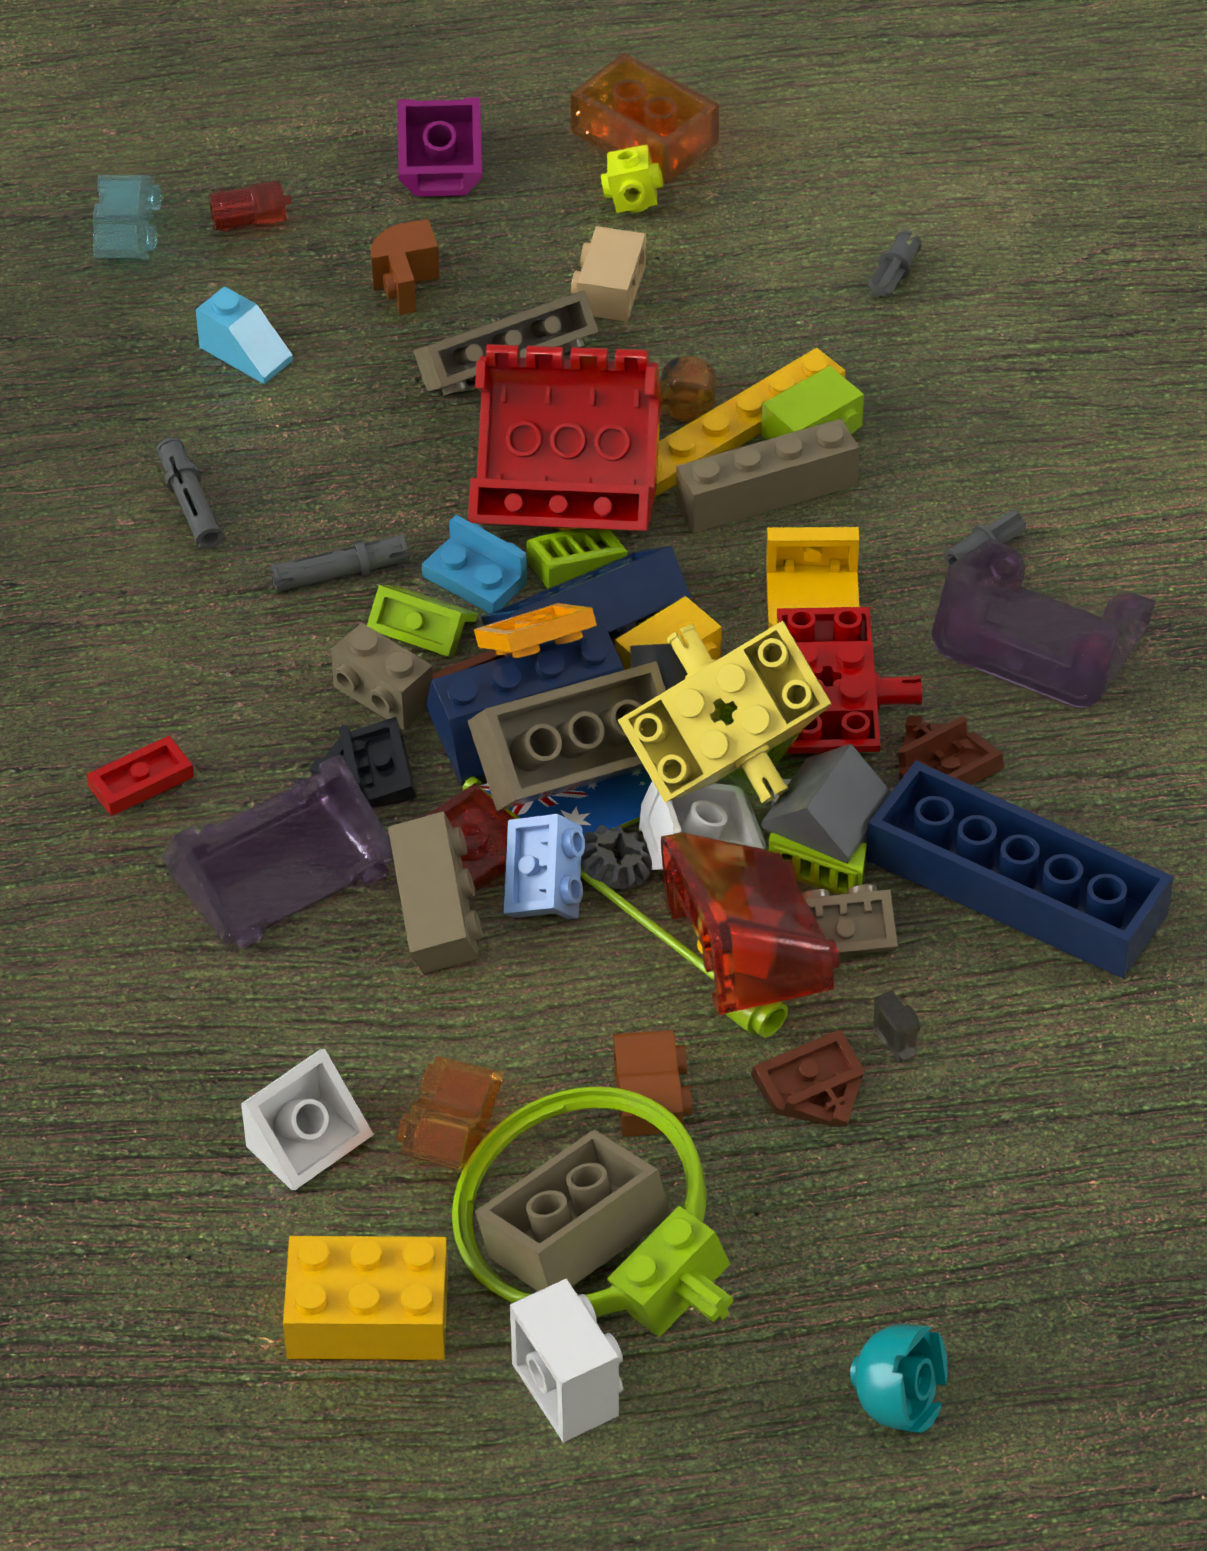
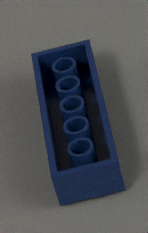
[866,761,1174,979]

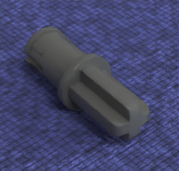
[868,230,922,298]
[944,510,1026,575]

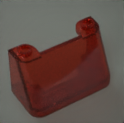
[661,832,840,1015]

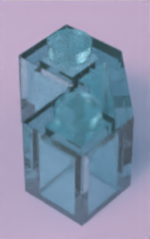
[93,175,161,260]

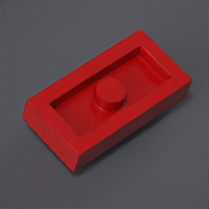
[87,735,194,816]

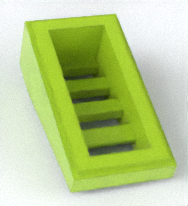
[526,528,628,589]
[768,833,867,895]

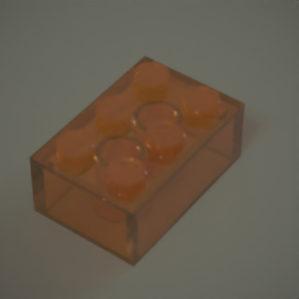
[570,53,719,184]

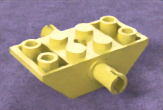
[618,621,832,804]

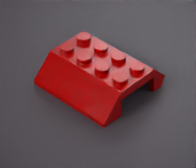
[468,344,661,531]

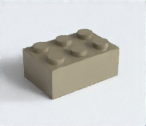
[475,1129,670,1291]

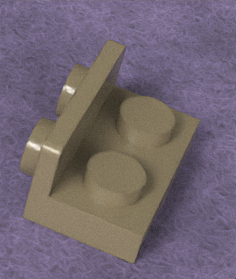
[789,884,898,961]

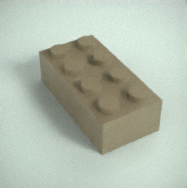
[468,661,666,811]

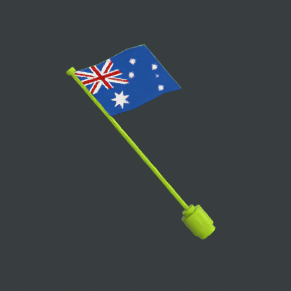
[463,769,788,1038]

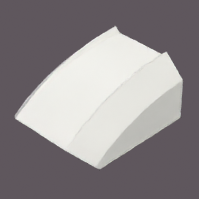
[639,781,769,871]

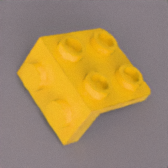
[766,527,860,628]

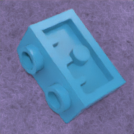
[422,515,527,613]

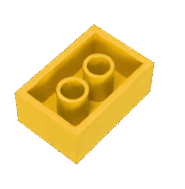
[283,1236,448,1360]

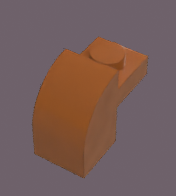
[371,219,440,315]

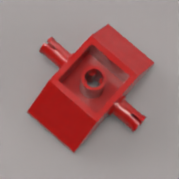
[734,607,922,754]

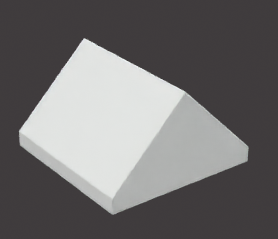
[241,1049,374,1190]

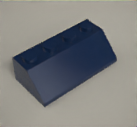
[481,546,691,647]
[426,627,624,785]

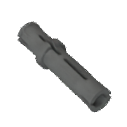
[156,437,224,550]
[270,534,409,593]

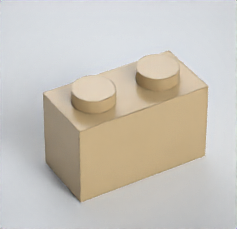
[571,226,646,322]

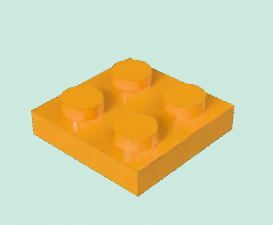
[474,603,597,658]

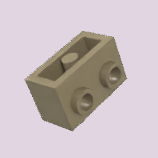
[331,623,433,730]

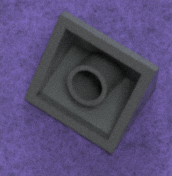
[762,744,891,864]

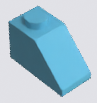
[196,286,293,384]

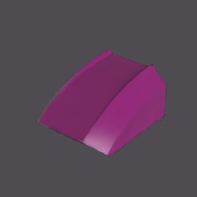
[397,97,482,197]

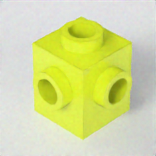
[601,144,664,213]

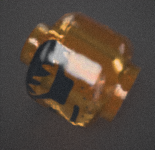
[660,356,717,421]

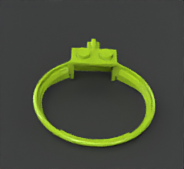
[452,1086,734,1338]

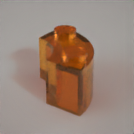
[397,1056,504,1169]

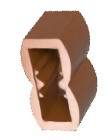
[613,1030,692,1137]

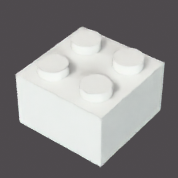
[510,1279,623,1443]

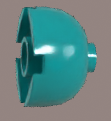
[850,1324,948,1433]

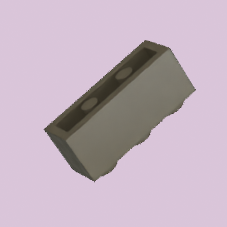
[388,811,483,974]

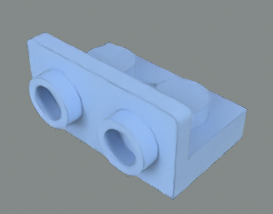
[504,814,585,919]

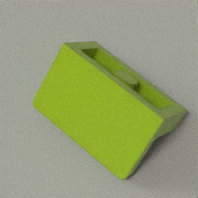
[367,585,478,657]

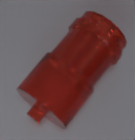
[208,180,292,231]

